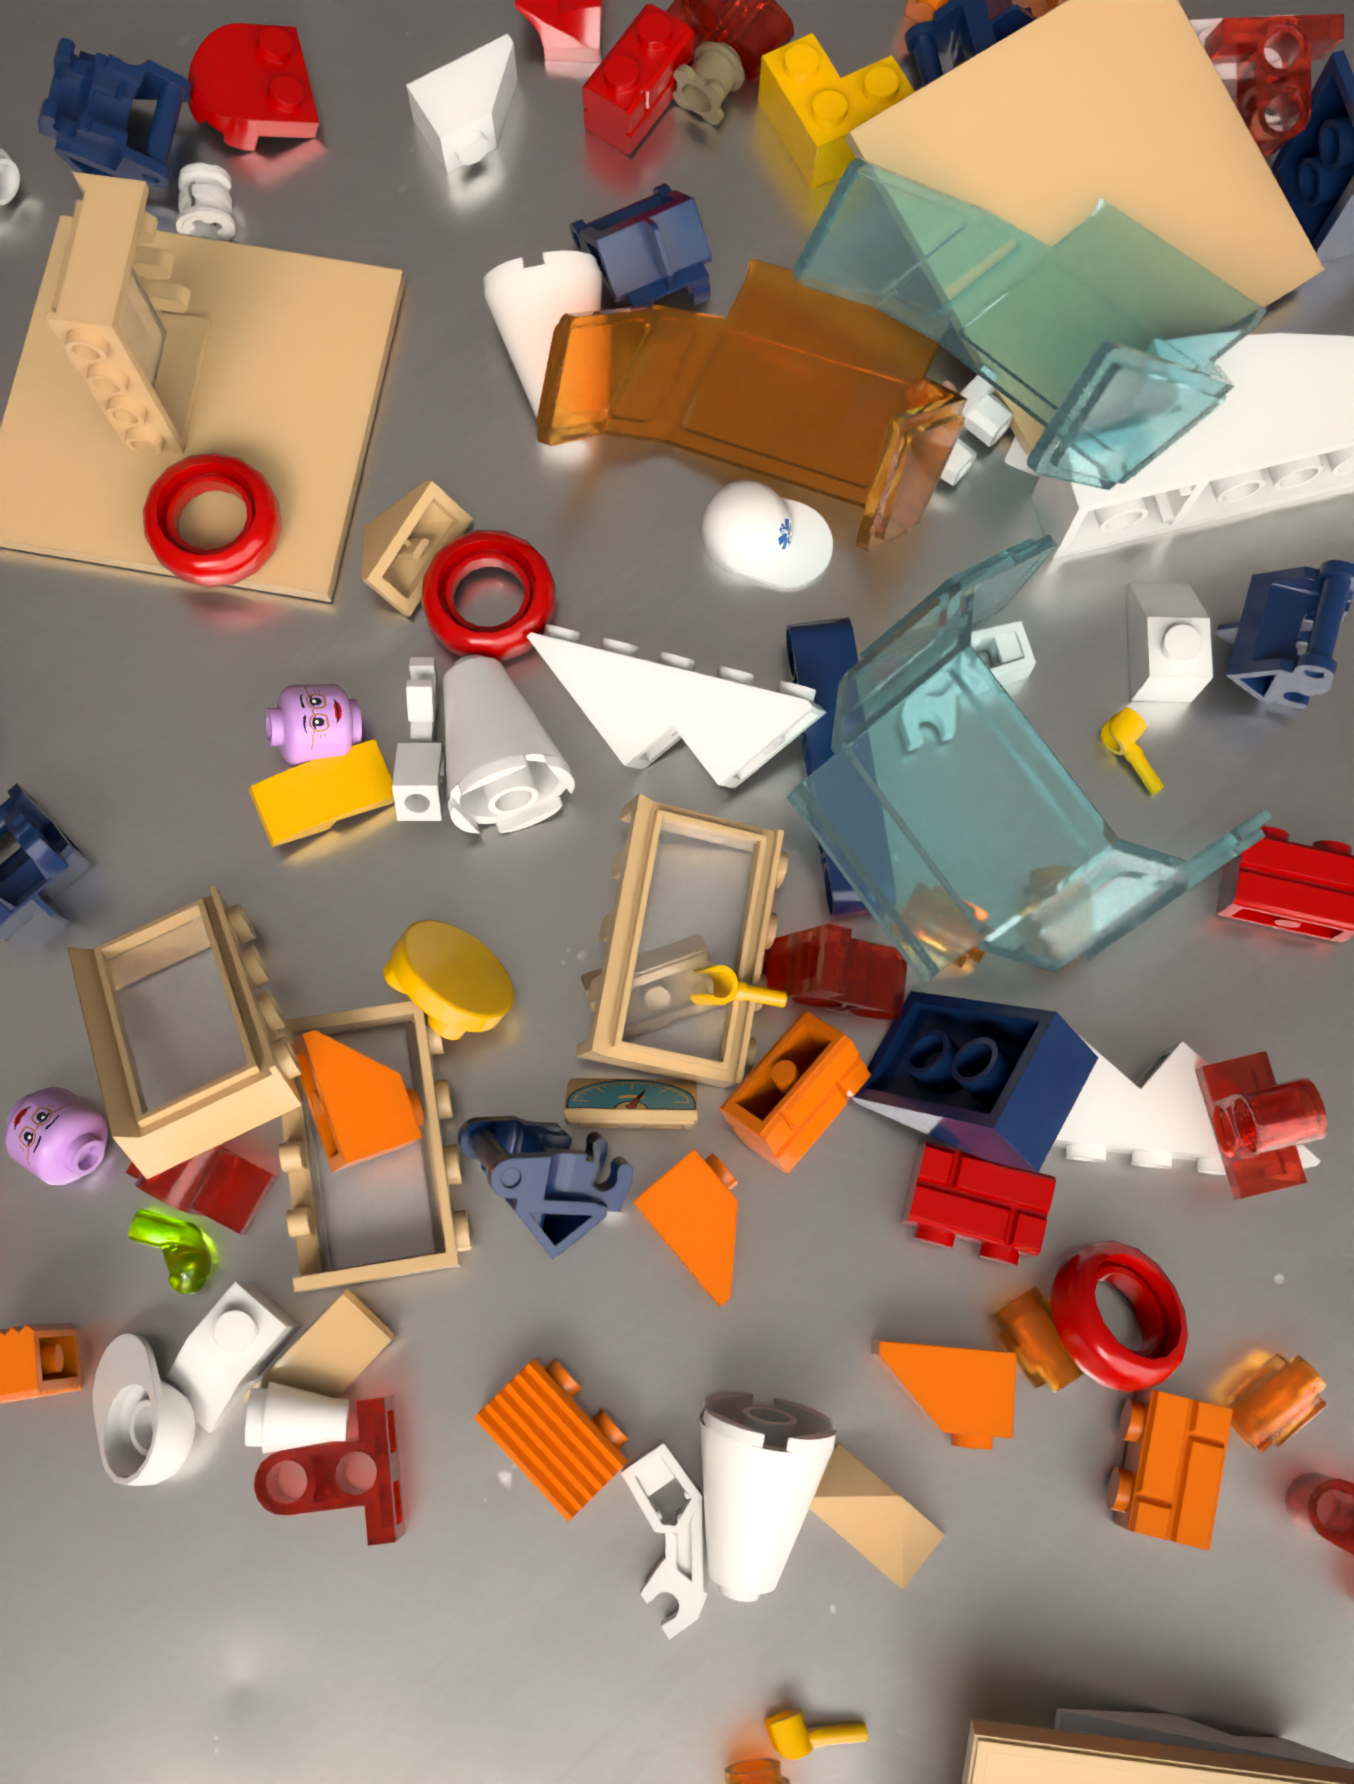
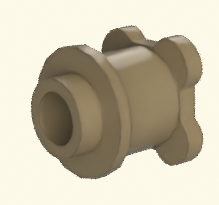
[673,41,745,125]

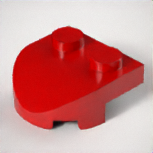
[187,23,319,151]

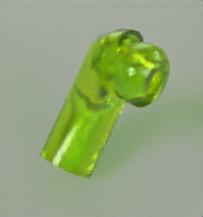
[129,1209,211,1295]

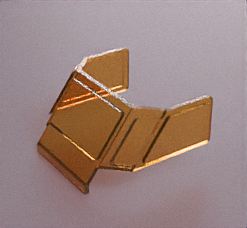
[536,259,968,552]

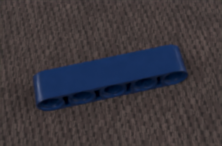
[786,617,897,919]

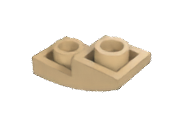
[243,1288,395,1402]

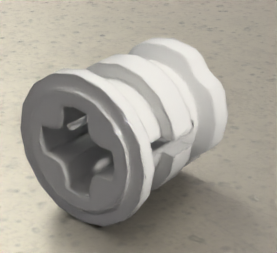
[176,162,236,242]

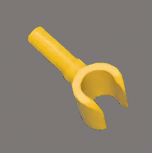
[1100,707,1165,795]
[690,965,787,1008]
[765,1708,868,1760]

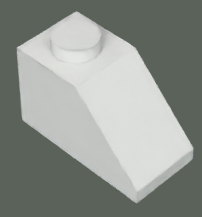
[406,33,518,174]
[1126,582,1213,702]
[164,1282,302,1433]

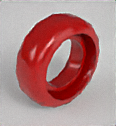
[142,452,282,588]
[421,530,556,662]
[1050,1240,1189,1393]

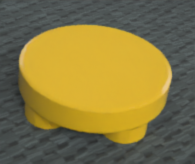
[383,920,514,1040]

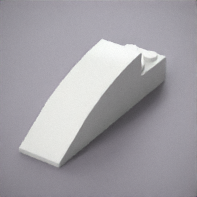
[1031,333,1354,560]

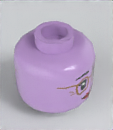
[265,684,362,767]
[4,1087,108,1186]

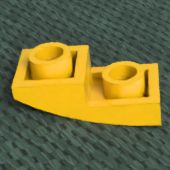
[248,739,394,847]

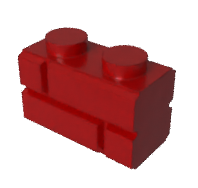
[581,4,695,155]
[1216,826,1354,943]
[900,1142,1056,1266]

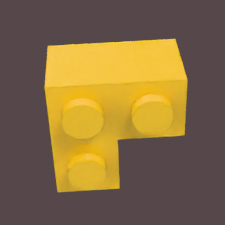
[758,33,915,190]

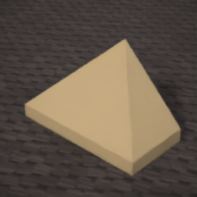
[361,480,473,616]
[809,1442,945,1590]

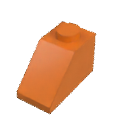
[291,1030,424,1173]
[633,1149,738,1307]
[871,1340,1017,1450]

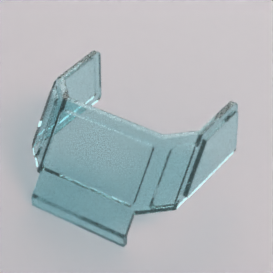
[793,158,1267,490]
[787,535,1274,985]

